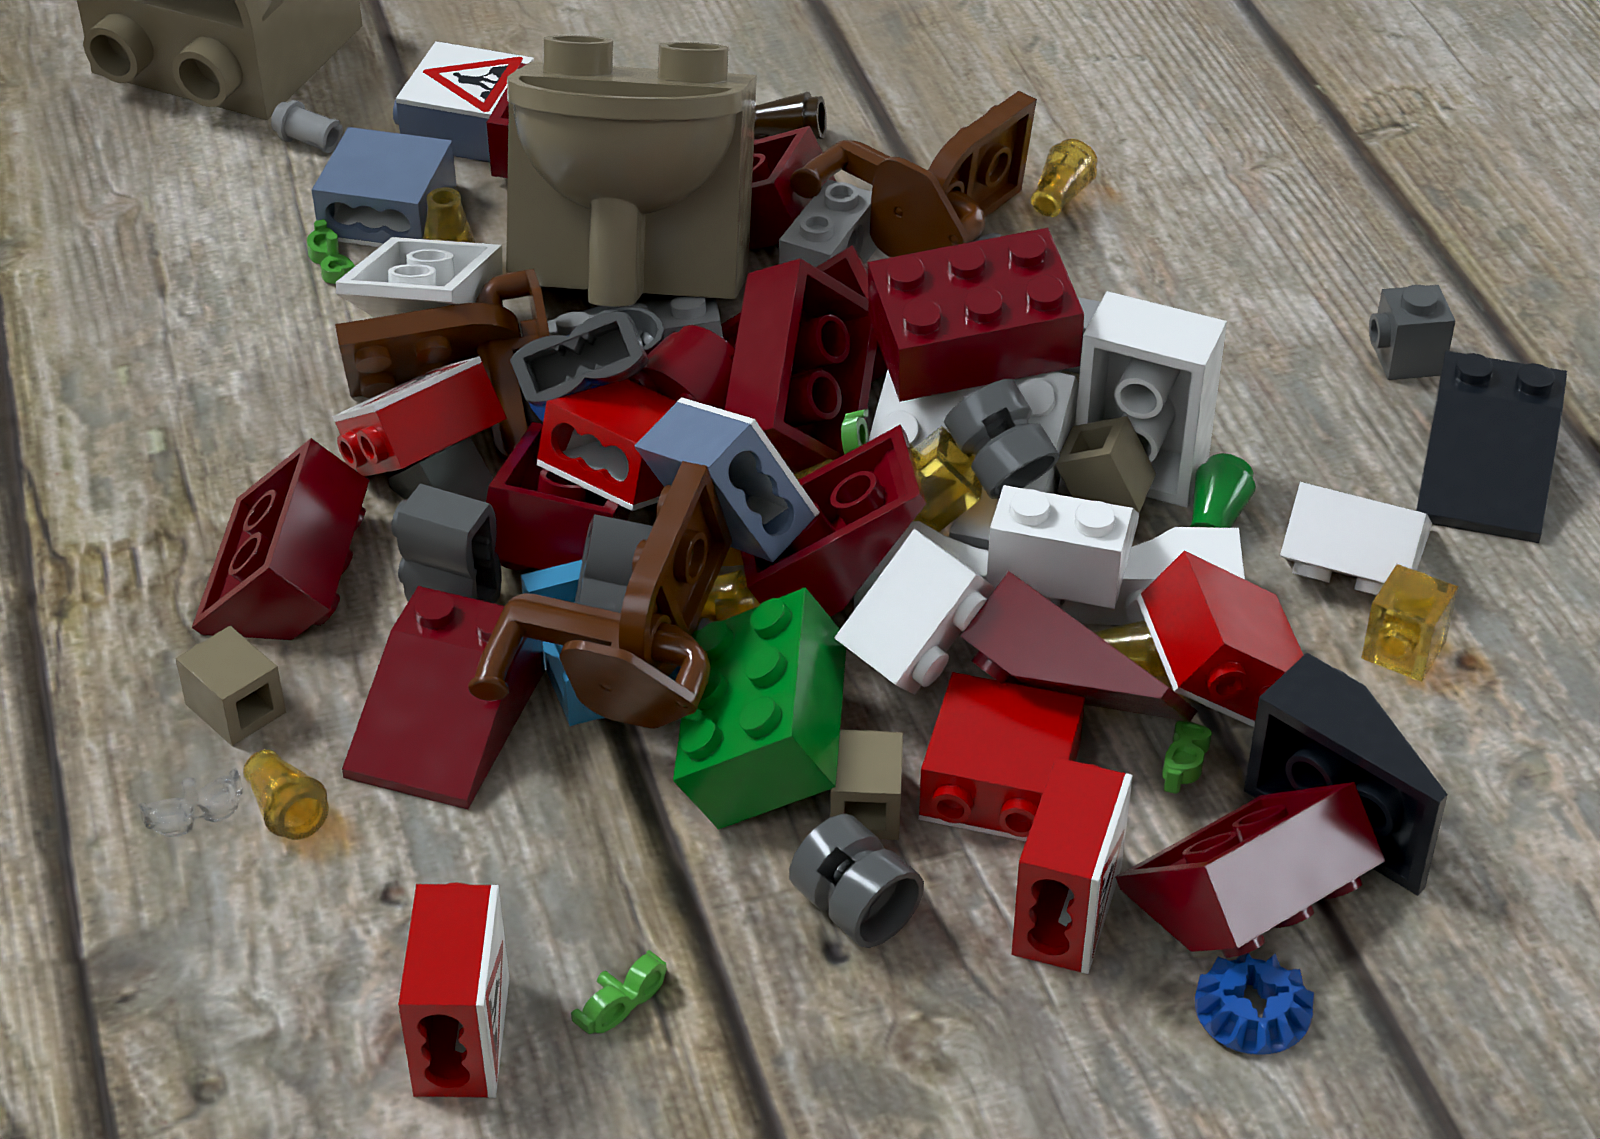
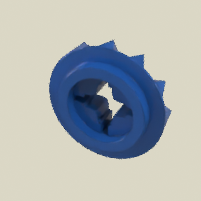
[1195,953,1314,1055]

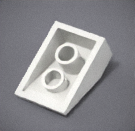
[336,237,503,318]

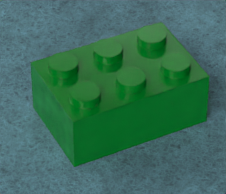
[673,587,847,830]

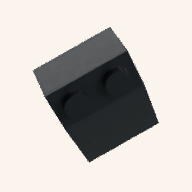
[1416,350,1567,543]
[1244,653,1448,896]

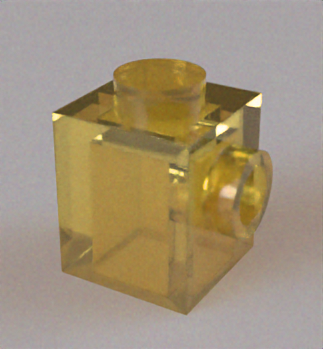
[910,426,983,532]
[1361,564,1458,682]

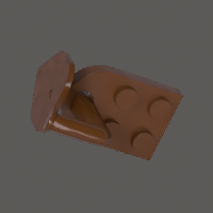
[790,91,1037,257]
[335,269,550,460]
[468,461,732,729]

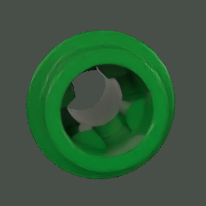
[1190,453,1256,528]

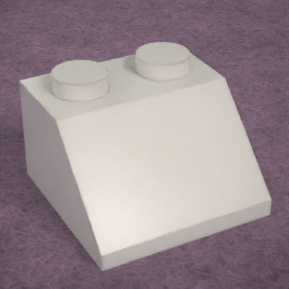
[1280,482,1432,599]
[987,485,1139,609]
[834,529,994,695]

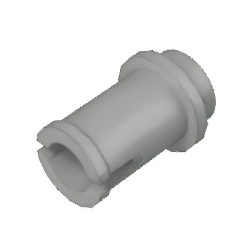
[271,100,343,153]

